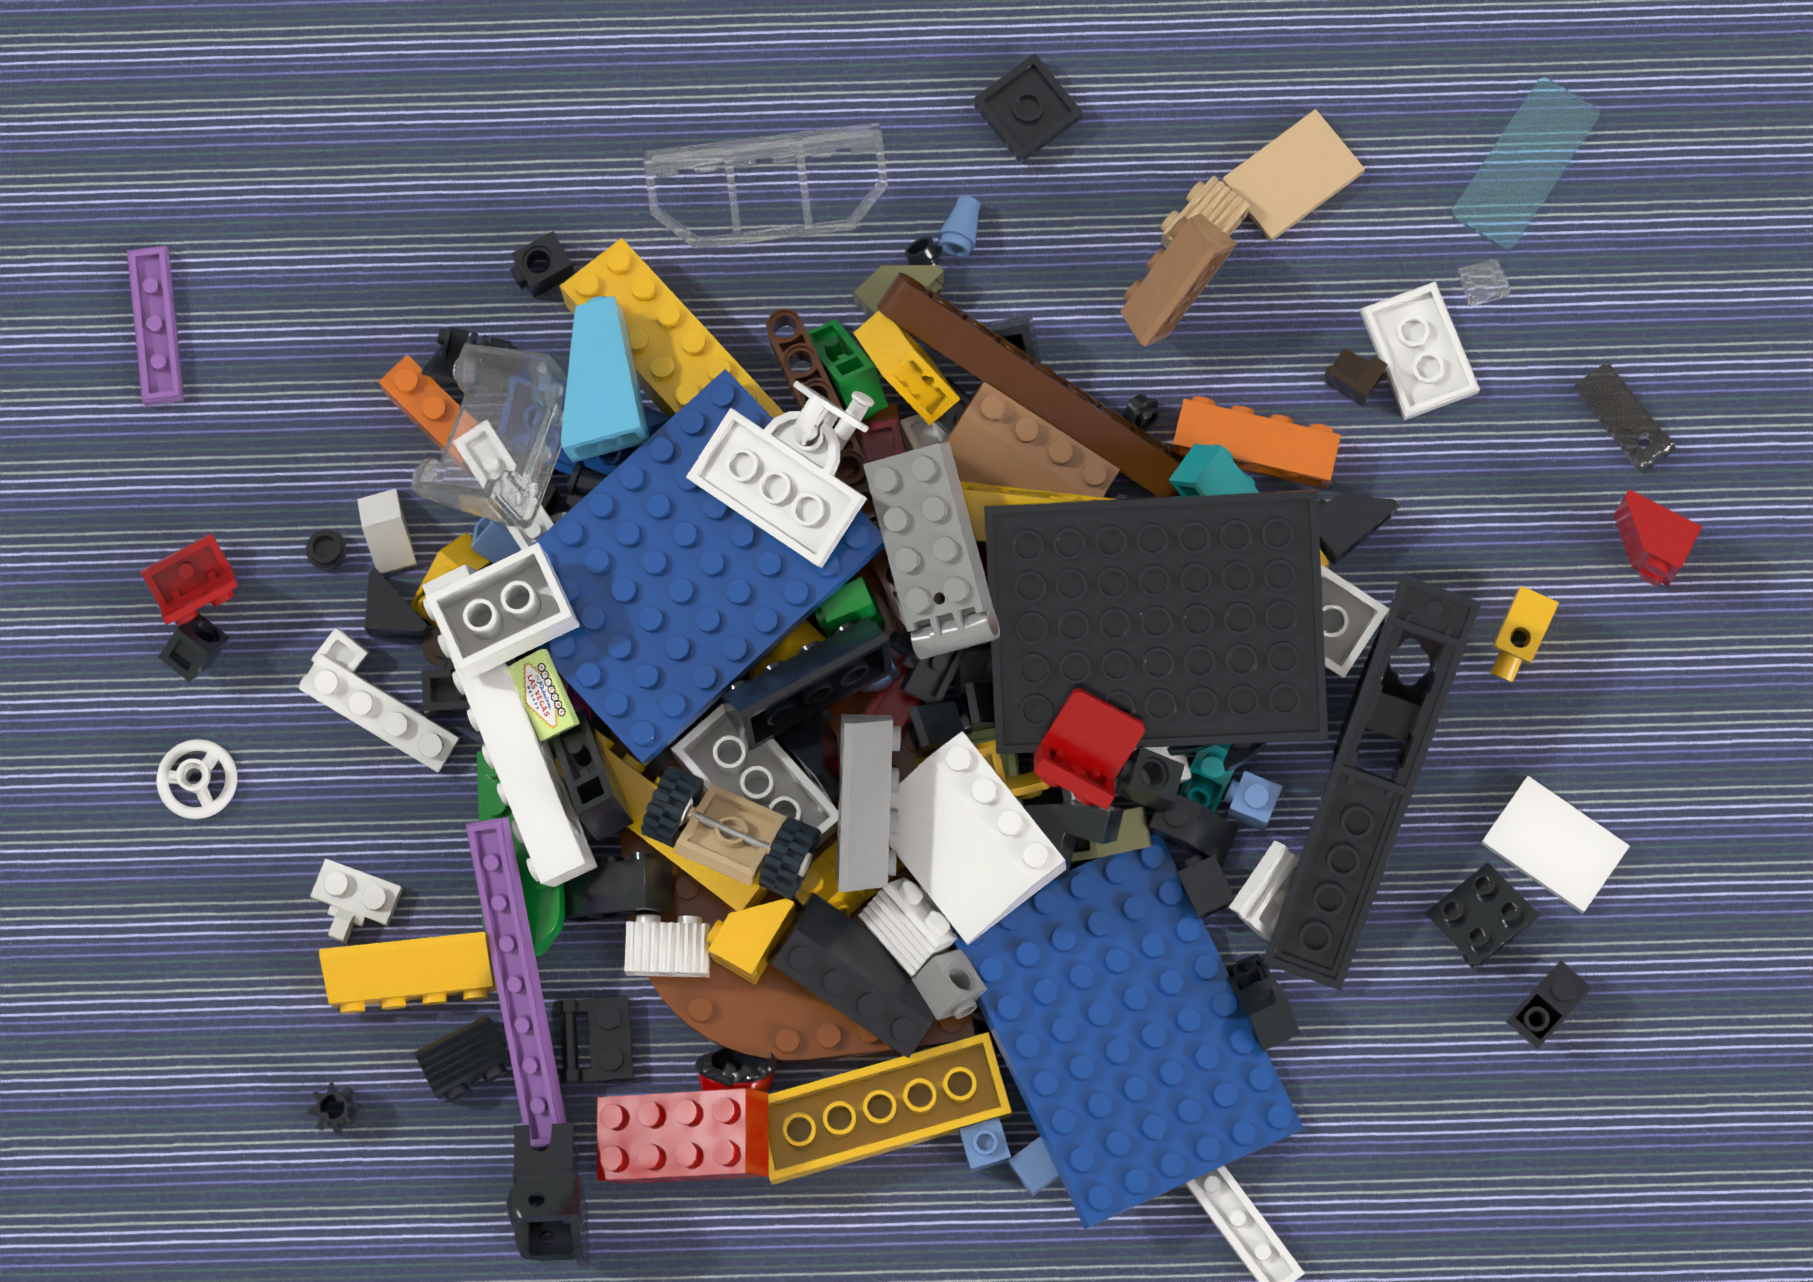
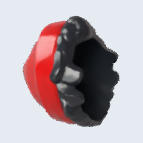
[695,1047,778,1092]

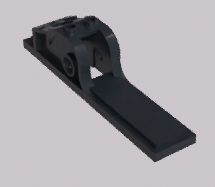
[1263,574,1481,990]

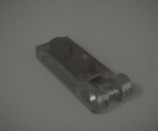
[1574,361,1676,473]

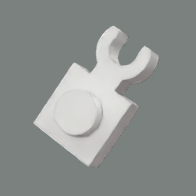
[299,627,370,702]

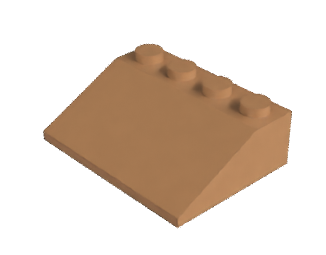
[944,381,1120,497]

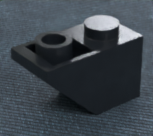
[1226,953,1300,1051]
[1506,960,1592,1050]

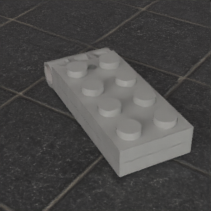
[863,442,1000,659]

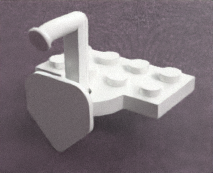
[686,380,874,568]

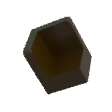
[1322,349,1388,407]

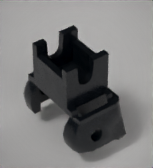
[506,1123,590,1268]

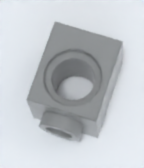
[912,949,987,1021]

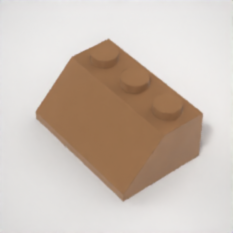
[1120,213,1238,347]

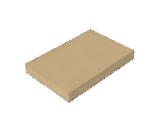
[1222,109,1365,242]

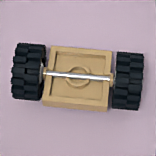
[641,765,821,899]

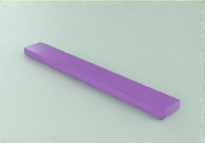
[466,816,567,1148]

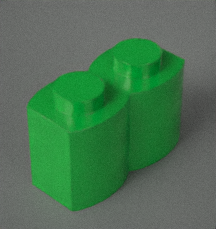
[815,576,886,638]

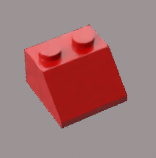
[1614,489,1702,586]

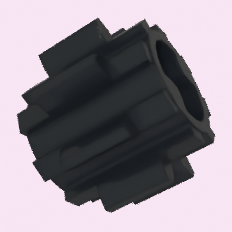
[308,1082,362,1135]

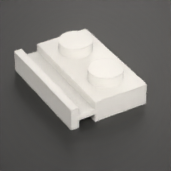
[1229,840,1299,941]

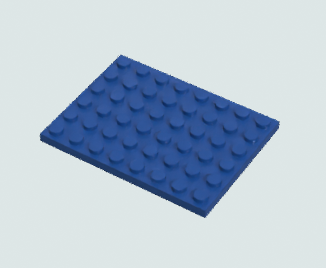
[531,369,885,766]
[950,834,1304,1229]

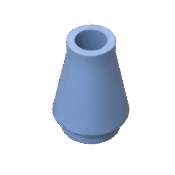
[938,196,981,258]

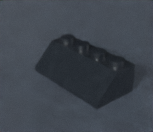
[722,617,893,751]
[766,892,935,1058]

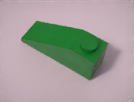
[807,319,888,420]

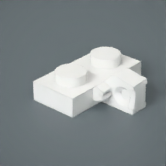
[310,858,403,944]

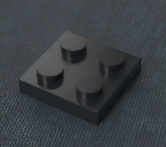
[972,53,1083,164]

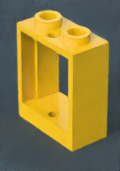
[853,311,960,425]

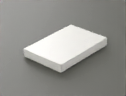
[1360,282,1480,420]
[1480,776,1630,914]

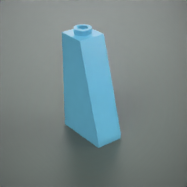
[561,296,650,463]

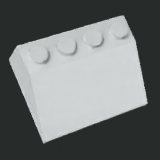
[889,731,1066,945]

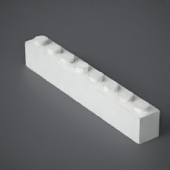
[422,565,597,887]

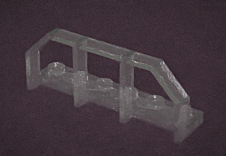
[644,122,888,249]

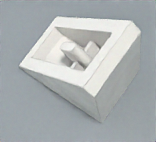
[357,488,417,575]

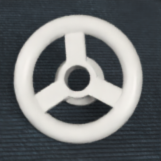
[156,739,237,819]

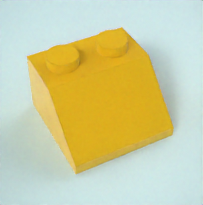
[706,898,797,985]

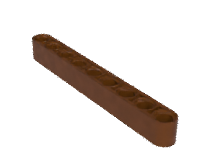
[877,273,1184,497]
[766,308,911,636]

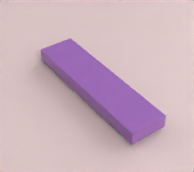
[127,245,184,406]

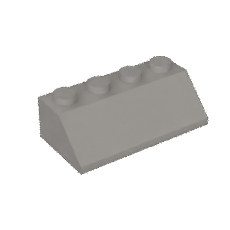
[836,714,901,892]

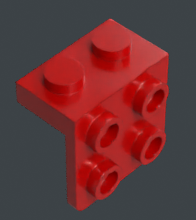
[140,532,238,626]
[1034,688,1145,810]

